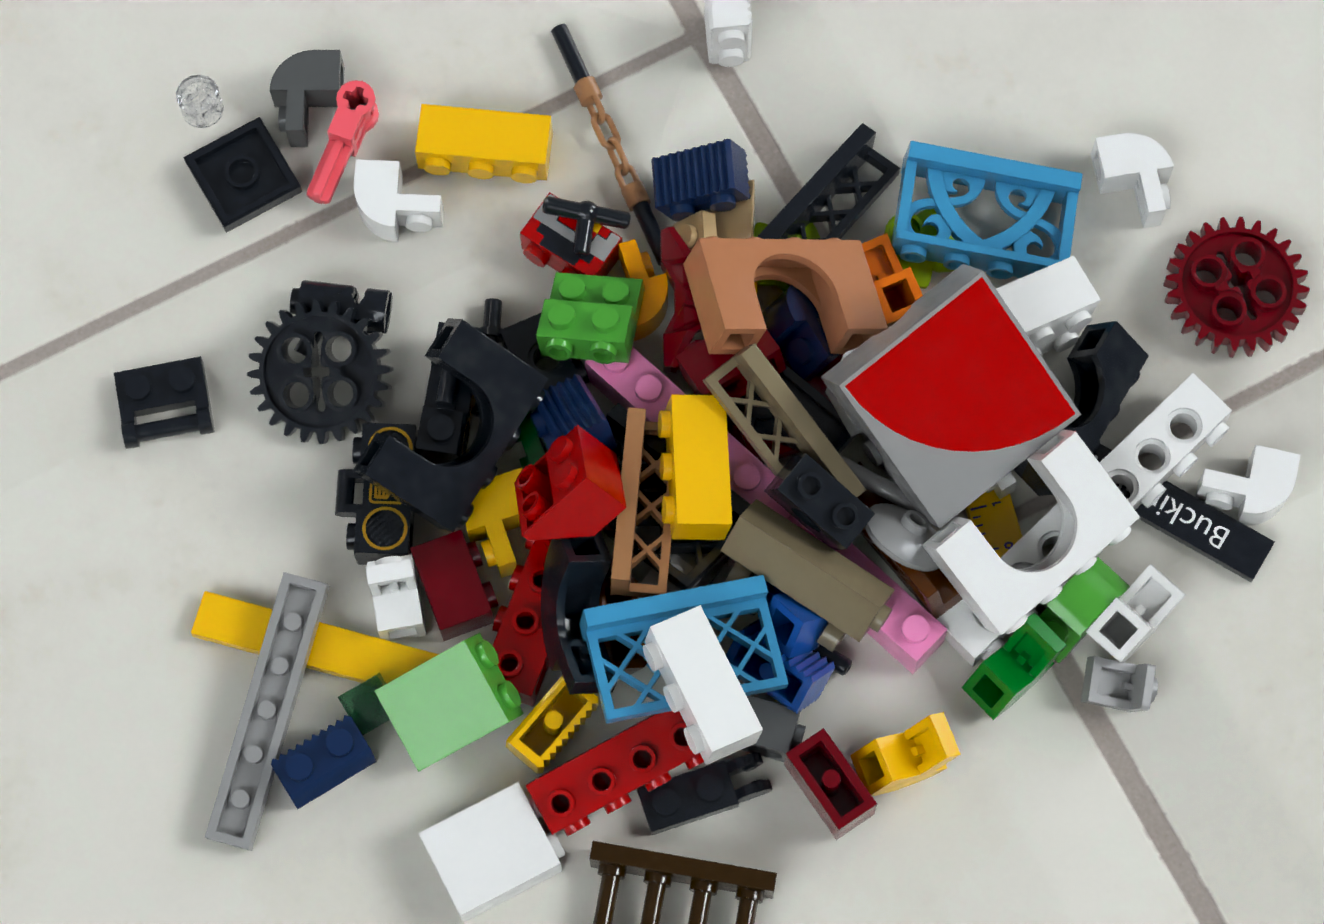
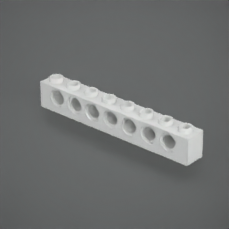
[937,373,1232,667]

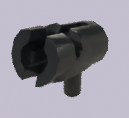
[290,280,393,357]

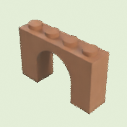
[683,236,888,354]

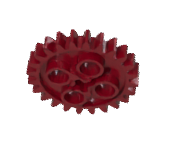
[1163,217,1310,358]

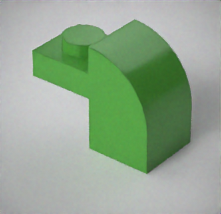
[1039,557,1130,663]

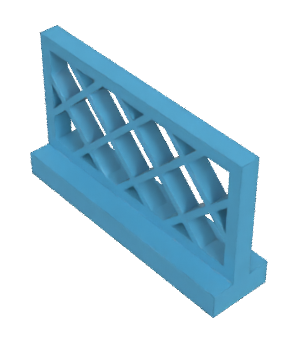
[579,575,789,724]

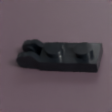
[637,752,773,835]

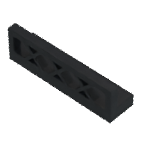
[757,123,900,286]

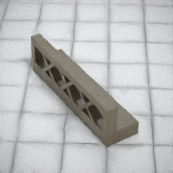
[702,343,866,497]

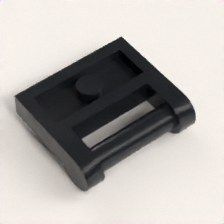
[114,356,215,449]

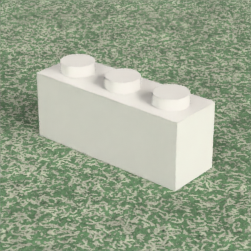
[643,605,763,765]

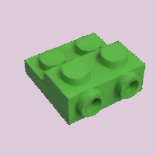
[536,272,645,364]

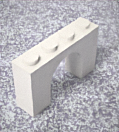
[922,429,1140,635]

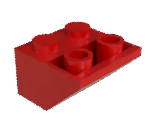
[514,425,627,541]

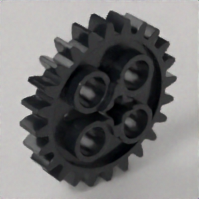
[247,299,394,444]

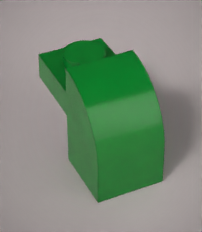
[961,613,1067,720]

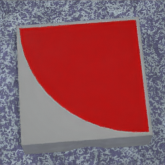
[821,264,1081,528]

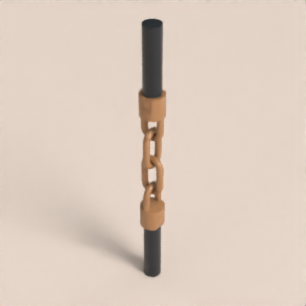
[551,24,661,266]

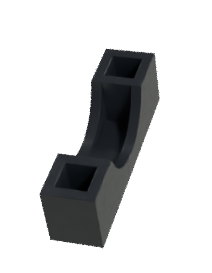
[1013,321,1149,496]

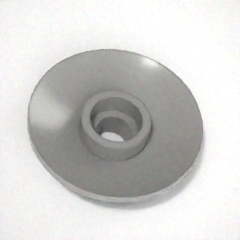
[865,503,939,572]

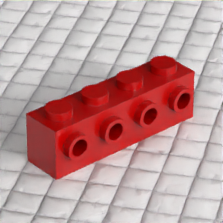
[492,539,552,707]
[525,711,704,836]

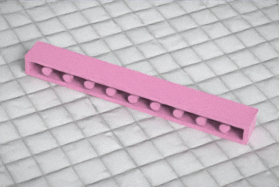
[585,346,947,674]

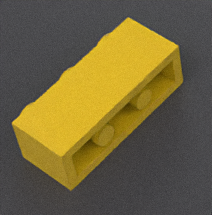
[415,104,553,183]
[658,394,732,540]

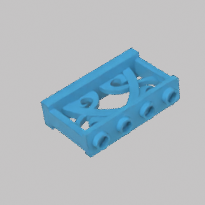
[891,141,1083,279]

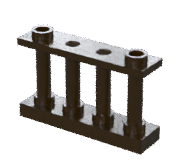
[589,841,777,924]

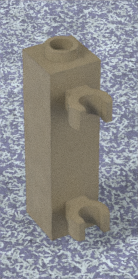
[720,499,895,652]

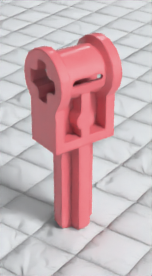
[306,80,379,204]

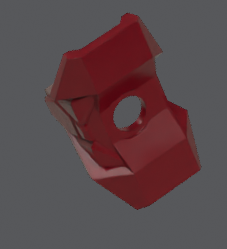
[660,226,702,374]

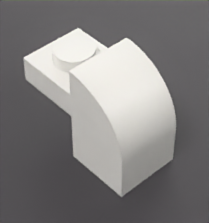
[1091,133,1174,228]
[354,159,444,242]
[1195,445,1301,526]
[365,554,427,641]
[1086,564,1186,663]

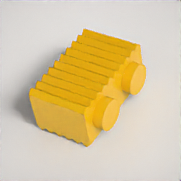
[505,675,598,774]

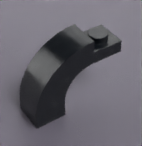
[541,531,617,695]

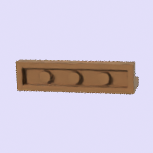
[611,407,672,597]

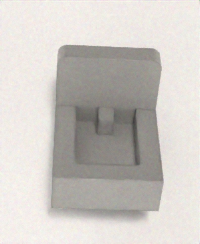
[1081,656,1158,712]

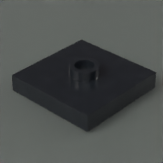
[183,117,303,233]

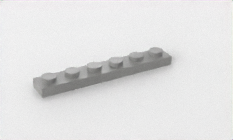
[205,572,330,851]

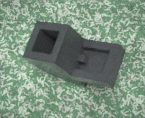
[270,50,345,147]

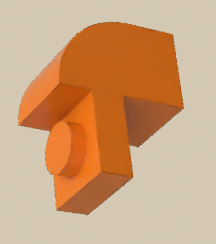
[861,233,923,327]

